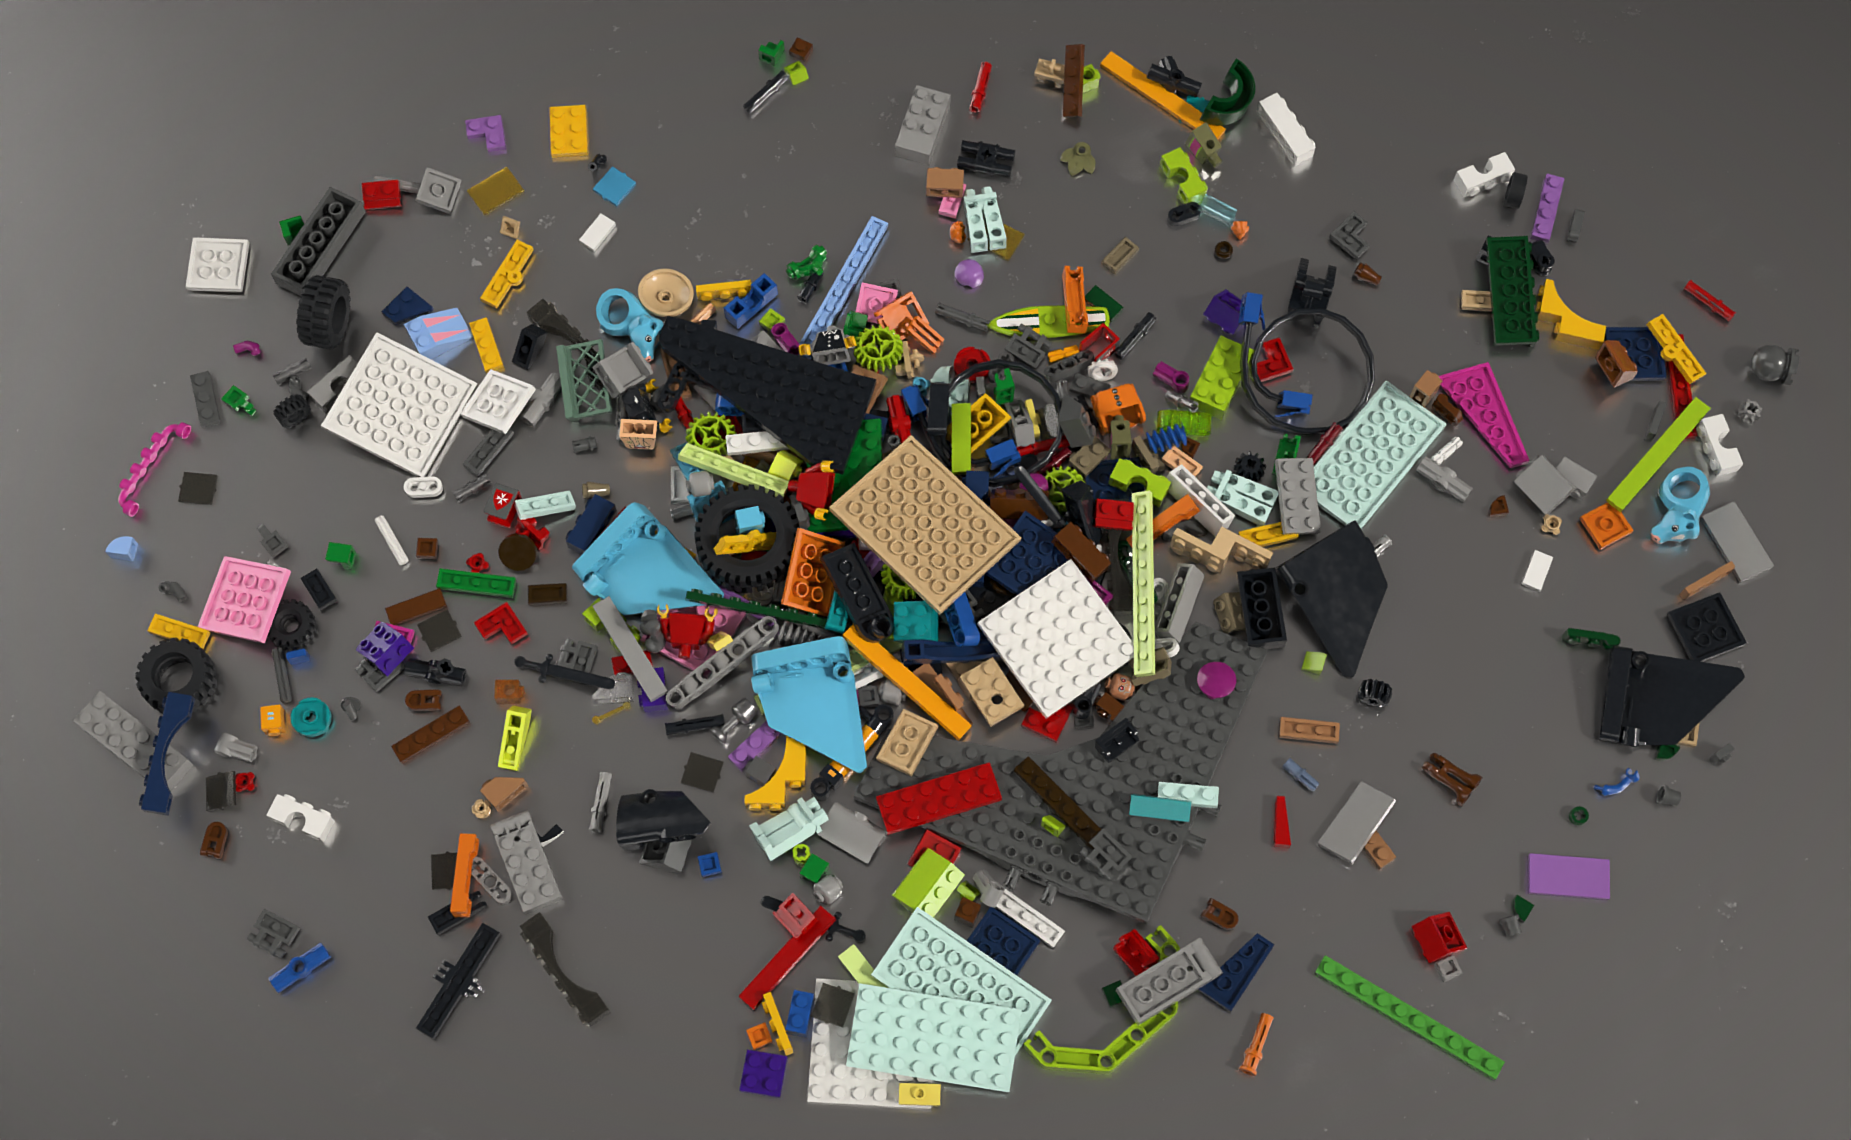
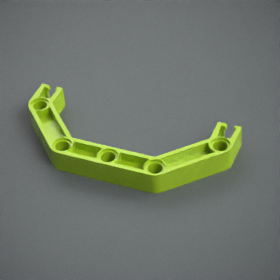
[1023,925,1180,1074]

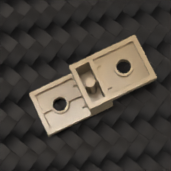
[1170,527,1273,573]
[945,657,1024,727]

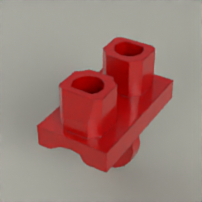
[515,517,550,551]

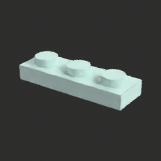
[514,490,576,520]
[1158,782,1219,808]

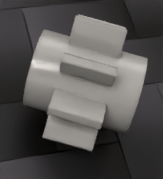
[1737,399,1762,424]

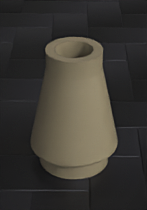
[582,482,610,500]

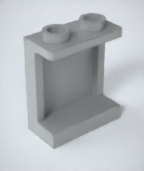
[592,342,653,399]
[1514,455,1577,514]

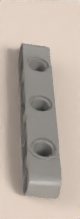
[666,616,779,709]

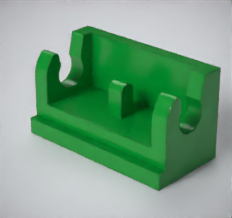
[993,368,1015,405]
[1272,434,1301,474]

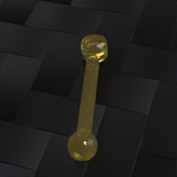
[592,702,631,724]

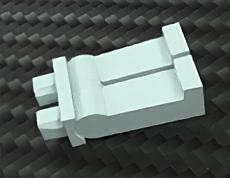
[963,186,1007,253]
[1207,470,1278,527]
[749,797,829,861]

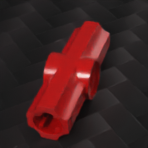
[886,395,911,444]

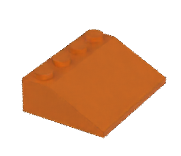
[781,528,845,617]

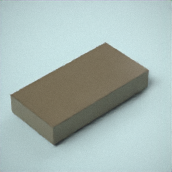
[1101,237,1139,274]

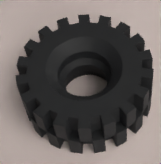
[268,599,317,651]

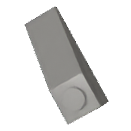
[1004,397,1035,447]

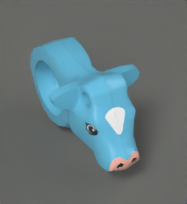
[596,288,664,363]
[1651,467,1710,544]

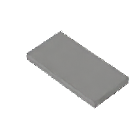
[1700,501,1774,583]
[1318,781,1396,864]

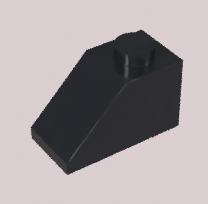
[512,324,548,370]

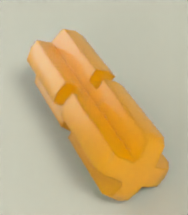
[1047,345,1079,362]

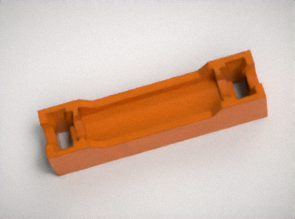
[1062,266,1088,334]
[1126,494,1200,547]
[450,833,479,918]

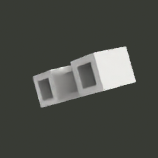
[1454,152,1515,197]
[1696,414,1743,476]
[266,794,335,843]

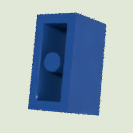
[785,990,815,1038]

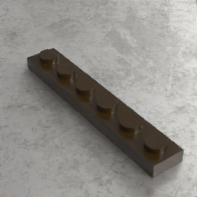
[1014,756,1101,850]

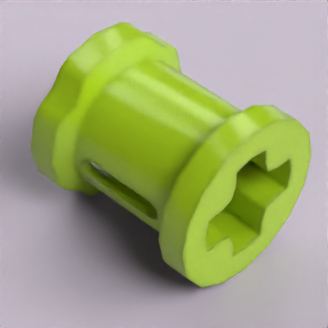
[793,844,811,866]

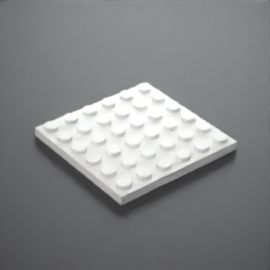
[321,332,477,477]
[977,559,1134,719]
[807,979,933,1110]

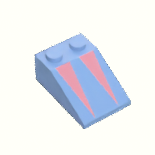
[404,308,474,359]

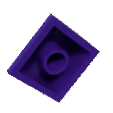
[1203,289,1244,335]

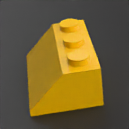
[946,393,1012,453]

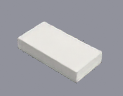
[579,213,616,252]
[671,466,690,504]
[1521,550,1553,592]

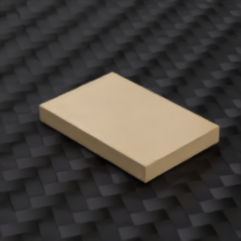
[876,709,938,777]

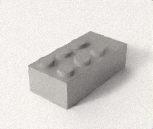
[895,85,951,166]

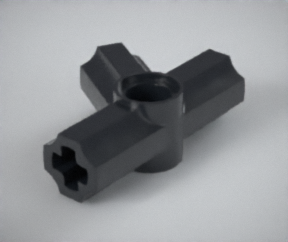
[1147,56,1202,98]
[404,658,466,686]

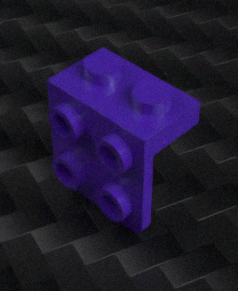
[356,622,414,677]

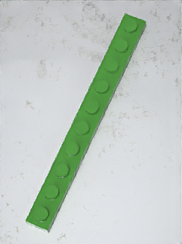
[1314,955,1505,1080]

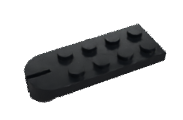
[820,542,894,643]

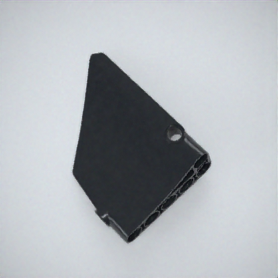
[1275,520,1388,677]
[1600,645,1745,747]

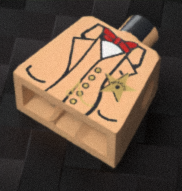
[619,419,657,450]

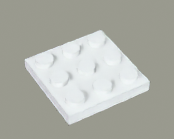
[185,238,250,292]
[460,369,536,434]

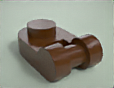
[1432,394,1463,426]
[405,689,441,712]
[200,822,228,859]
[1200,898,1239,930]

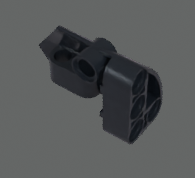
[616,789,711,851]

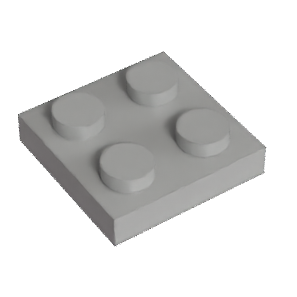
[415,167,462,214]

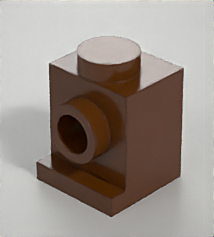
[1093,692,1124,725]

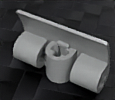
[817,802,887,864]

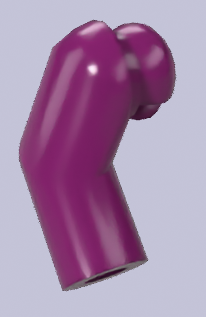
[233,341,261,356]

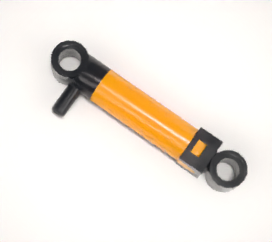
[810,704,894,802]

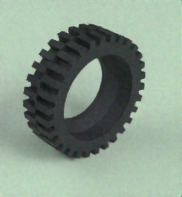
[694,484,799,593]

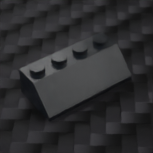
[1237,567,1287,650]

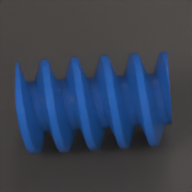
[1146,423,1187,454]

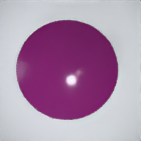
[1197,662,1236,699]

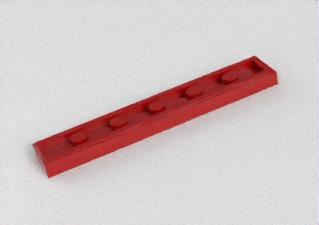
[1666,334,1697,439]
[739,905,836,1010]

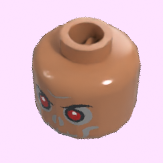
[1105,673,1135,701]

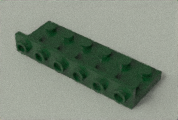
[1486,236,1539,347]

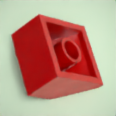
[1411,912,1467,963]

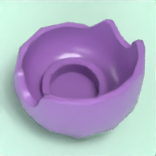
[955,259,984,288]

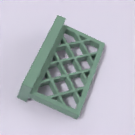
[556,339,612,422]

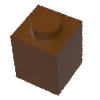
[954,897,981,928]

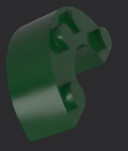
[1200,58,1256,125]

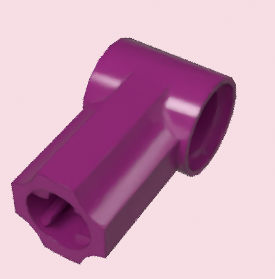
[771,323,800,356]
[1153,361,1189,394]

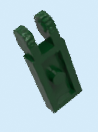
[1562,628,1621,650]

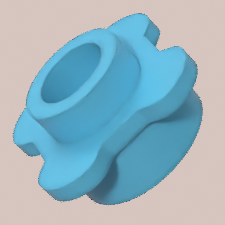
[911,377,930,397]

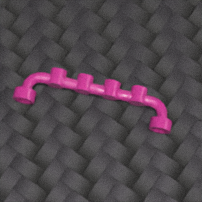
[118,422,191,517]

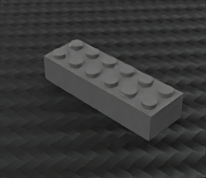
[271,187,365,296]

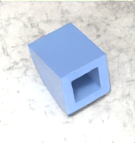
[105,536,138,561]

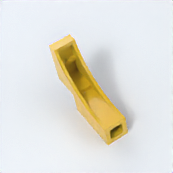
[1534,279,1606,350]
[745,736,807,811]

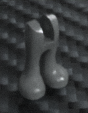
[640,610,666,653]

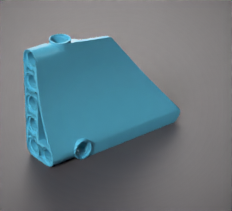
[572,502,724,616]
[751,636,867,773]

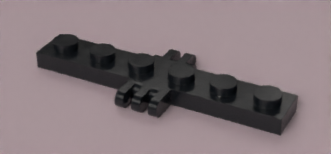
[416,923,501,1039]

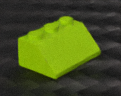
[892,848,965,918]

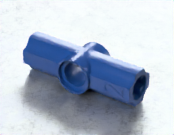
[269,942,331,993]

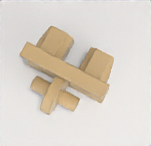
[1034,58,1065,85]
[895,341,924,379]

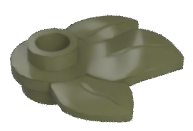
[1060,142,1096,176]

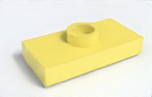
[1024,399,1041,440]
[706,631,733,651]
[899,1083,941,1106]

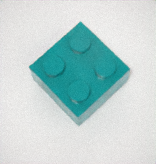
[894,601,938,643]

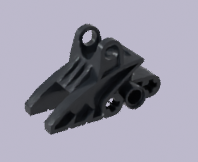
[1288,258,1337,328]

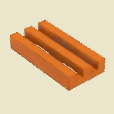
[905,316,944,354]

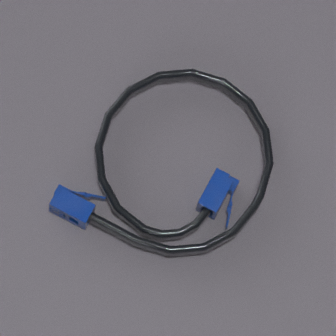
[1238,292,1375,434]
[901,359,1063,487]

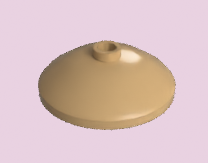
[638,269,694,317]

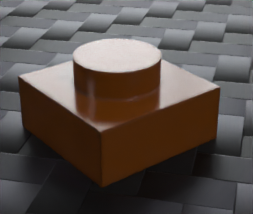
[789,37,813,62]
[416,538,438,559]

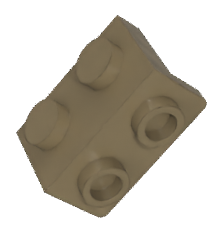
[1068,436,1111,477]
[1213,592,1246,635]
[1129,647,1172,687]

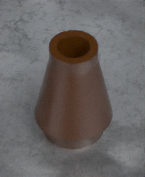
[1353,262,1382,286]

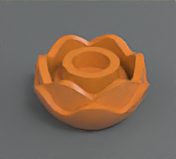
[950,221,966,244]

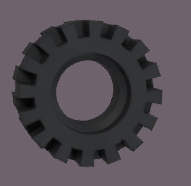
[273,394,311,428]

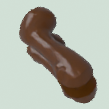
[1422,753,1483,807]

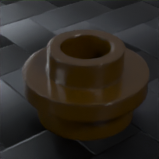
[1215,241,1233,259]

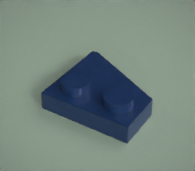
[381,287,434,325]

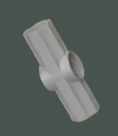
[520,373,562,427]
[1416,457,1473,502]

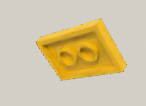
[550,105,588,158]

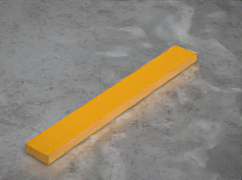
[1100,51,1226,140]
[842,624,972,741]

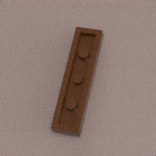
[1063,44,1085,118]
[391,705,470,764]

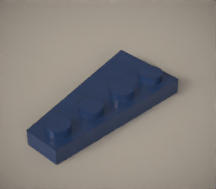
[1198,933,1275,1012]

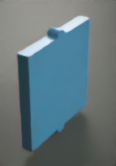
[593,166,636,206]

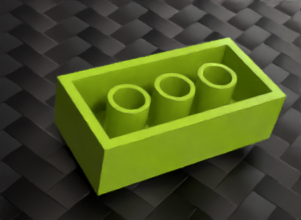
[1190,335,1253,420]

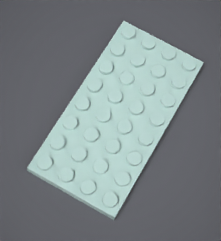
[1314,380,1447,529]
[871,907,1052,1055]
[846,983,1022,1092]

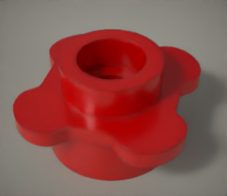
[466,553,489,573]
[235,772,255,792]

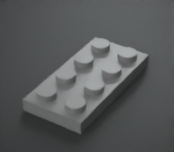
[1275,458,1321,535]

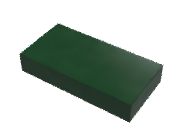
[1085,285,1124,322]

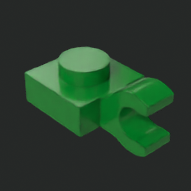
[221,385,257,416]

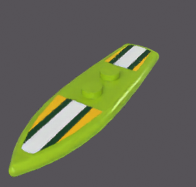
[986,305,1110,339]

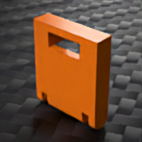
[873,291,929,340]

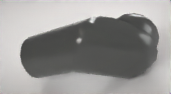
[158,581,187,602]

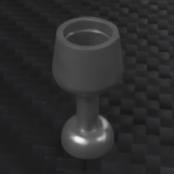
[710,698,758,744]

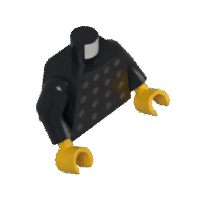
[622,379,673,433]

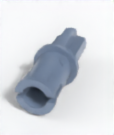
[1282,758,1319,791]

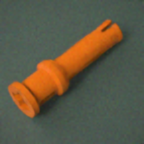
[1239,1013,1274,1076]

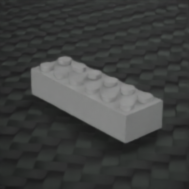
[73,691,194,791]

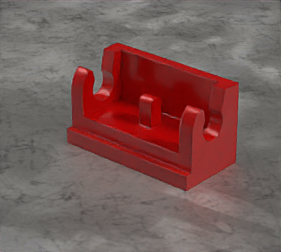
[1113,929,1160,976]

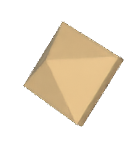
[500,216,520,239]

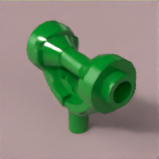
[786,244,827,280]

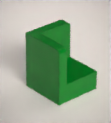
[758,40,785,66]
[279,216,305,245]
[843,310,868,338]
[325,542,356,570]
[799,853,830,883]

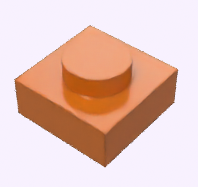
[746,1022,773,1050]

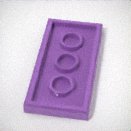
[1528,853,1610,900]

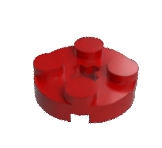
[954,347,991,384]

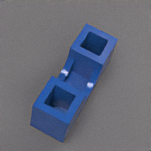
[724,273,778,329]

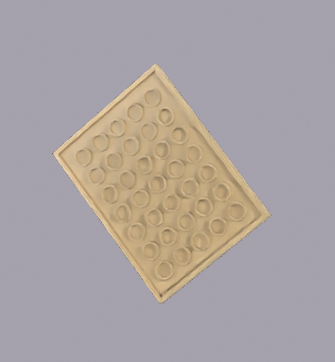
[829,435,1022,615]

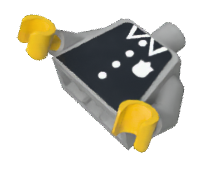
[799,325,857,365]

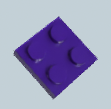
[739,1050,788,1098]

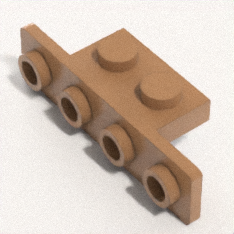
[913,664,973,725]

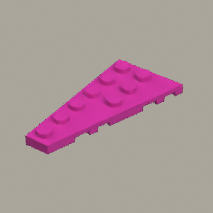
[1439,362,1530,469]

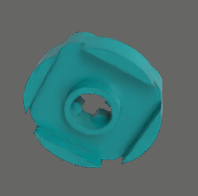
[290,697,332,737]

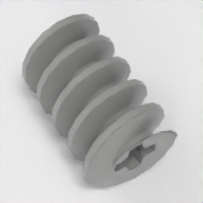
[778,621,822,647]

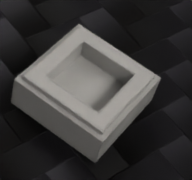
[1434,955,1463,982]

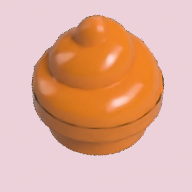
[1231,221,1249,240]

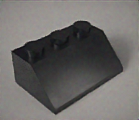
[1061,480,1103,546]

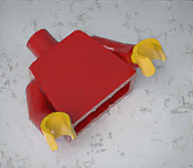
[788,461,835,521]
[657,604,718,659]

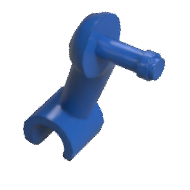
[1594,768,1640,796]

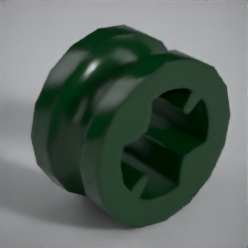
[1569,806,1589,825]

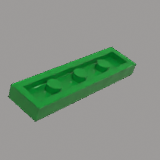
[436,568,517,598]

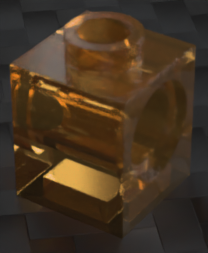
[494,680,525,704]

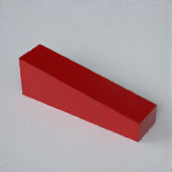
[1273,796,1291,848]

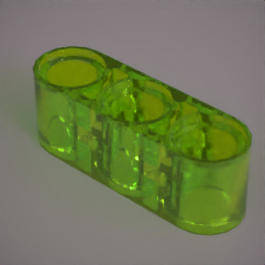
[1157,410,1212,436]

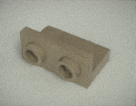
[1131,435,1166,475]

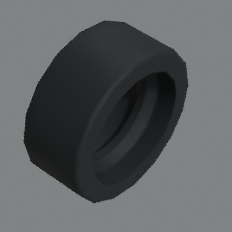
[1504,172,1528,209]

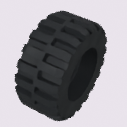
[296,275,351,350]
[135,638,217,714]

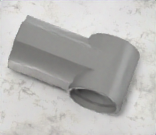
[214,733,258,763]
[972,870,1005,907]

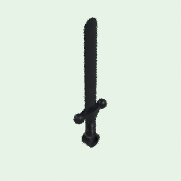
[1014,465,1072,530]
[514,654,615,690]
[761,896,866,943]

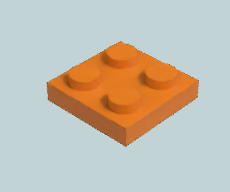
[1579,502,1634,550]

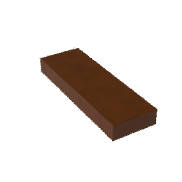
[385,588,447,626]

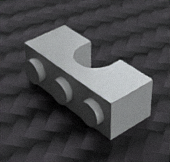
[307,355,358,414]

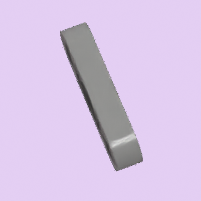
[471,857,513,905]

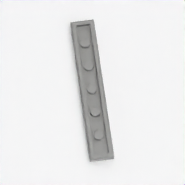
[593,596,668,702]

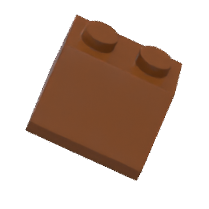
[1595,340,1638,388]

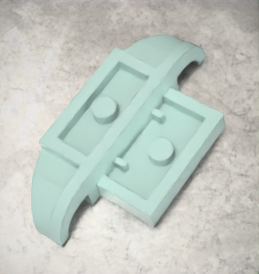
[930,365,971,426]

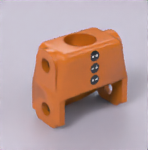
[1091,383,1146,436]

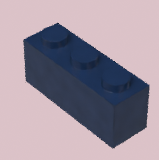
[565,494,617,555]

